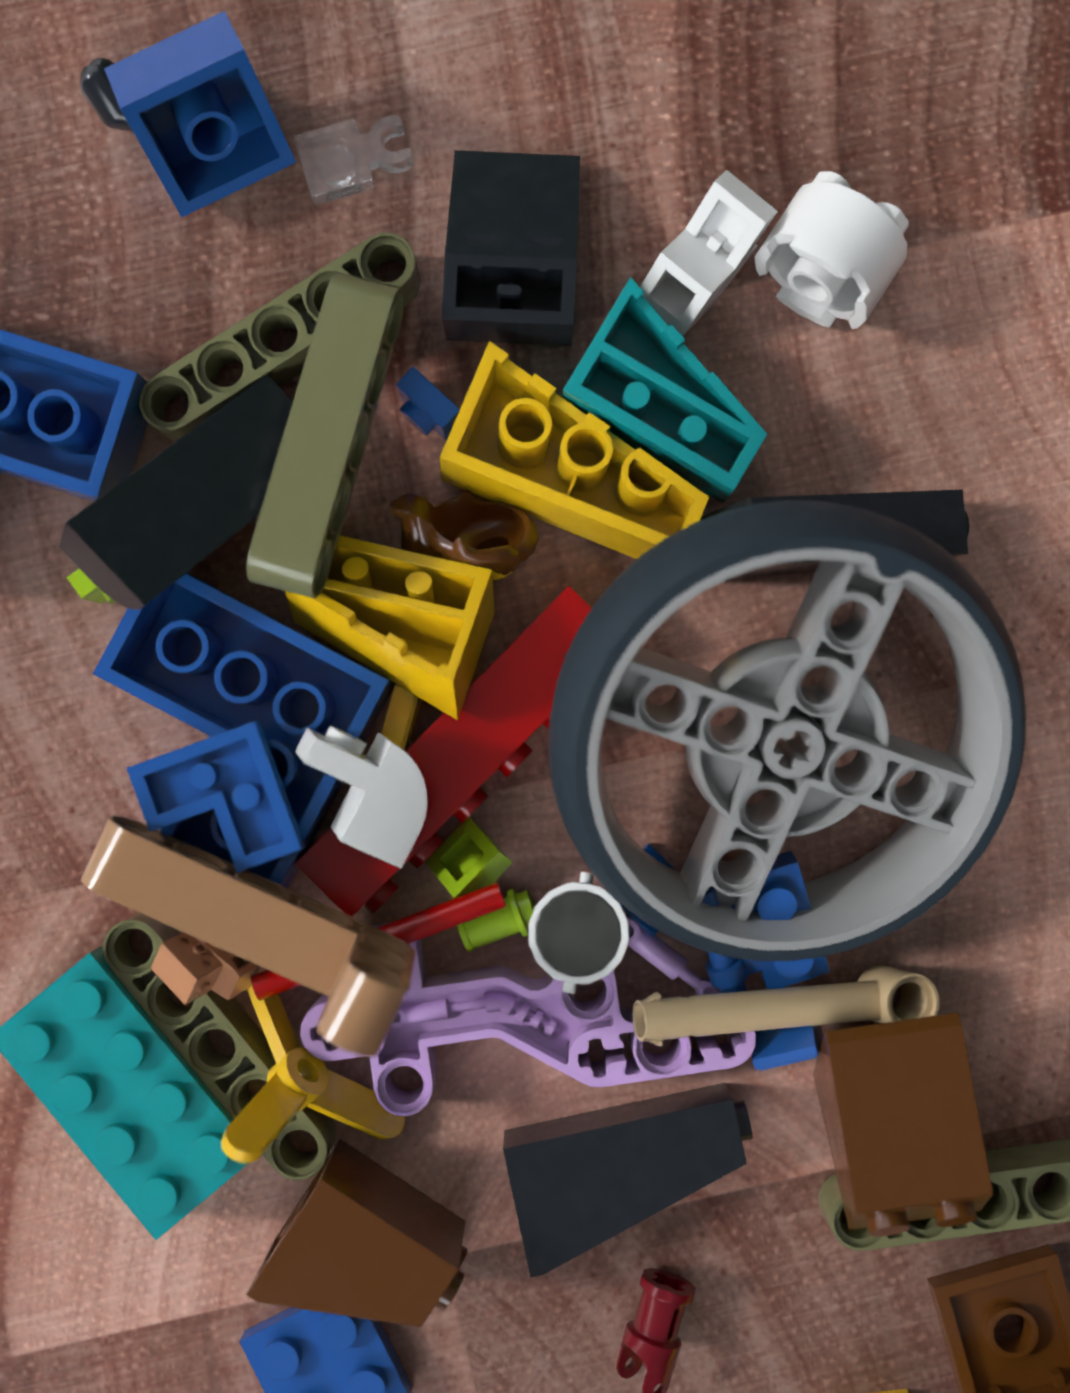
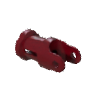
[616,1268,696,1393]

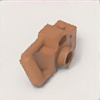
[151,932,266,1005]

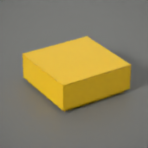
[381,685,423,751]

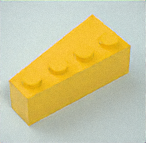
[439,341,709,559]

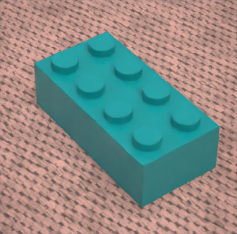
[0,945,248,1241]

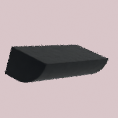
[60,374,293,610]

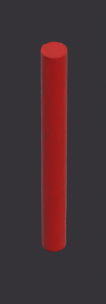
[251,882,507,1001]

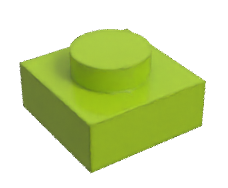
[425,817,513,898]

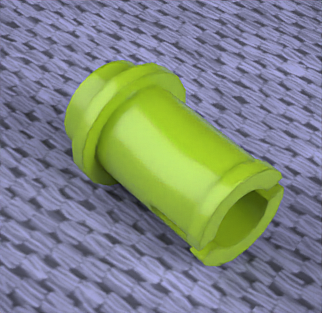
[457,888,535,952]

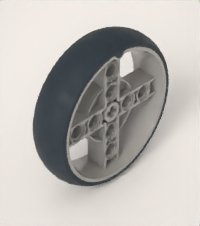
[548,500,1026,961]

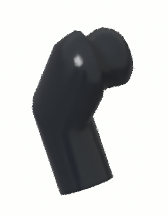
[80,58,133,132]

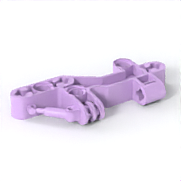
[300,914,756,1116]

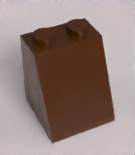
[813,1012,993,1237]
[246,1139,468,1327]

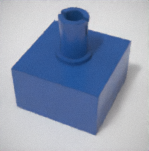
[104,11,296,218]

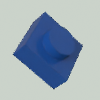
[395,366,460,441]

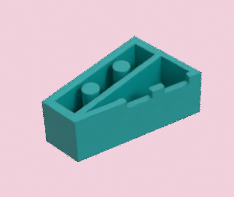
[562,277,767,503]

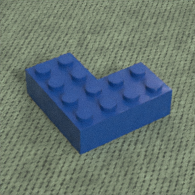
[0,330,148,502]
[93,572,396,888]

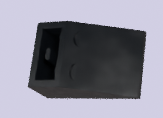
[442,150,580,346]

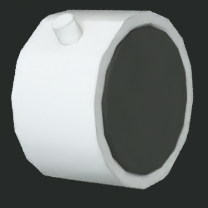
[528,872,629,994]

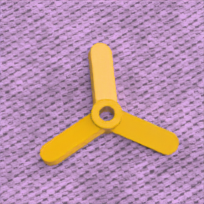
[221,970,405,1163]

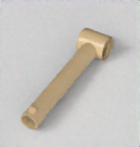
[633,965,939,1047]

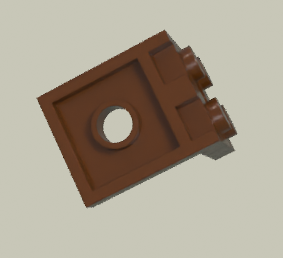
[927,1244,1070,1393]

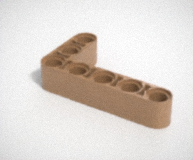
[80,815,415,1057]

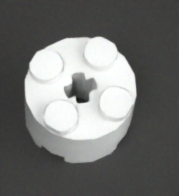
[754,171,909,329]

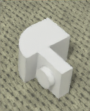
[640,170,778,336]
[295,726,427,869]

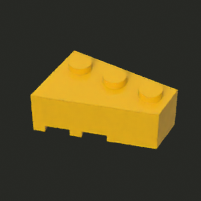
[285,536,495,720]

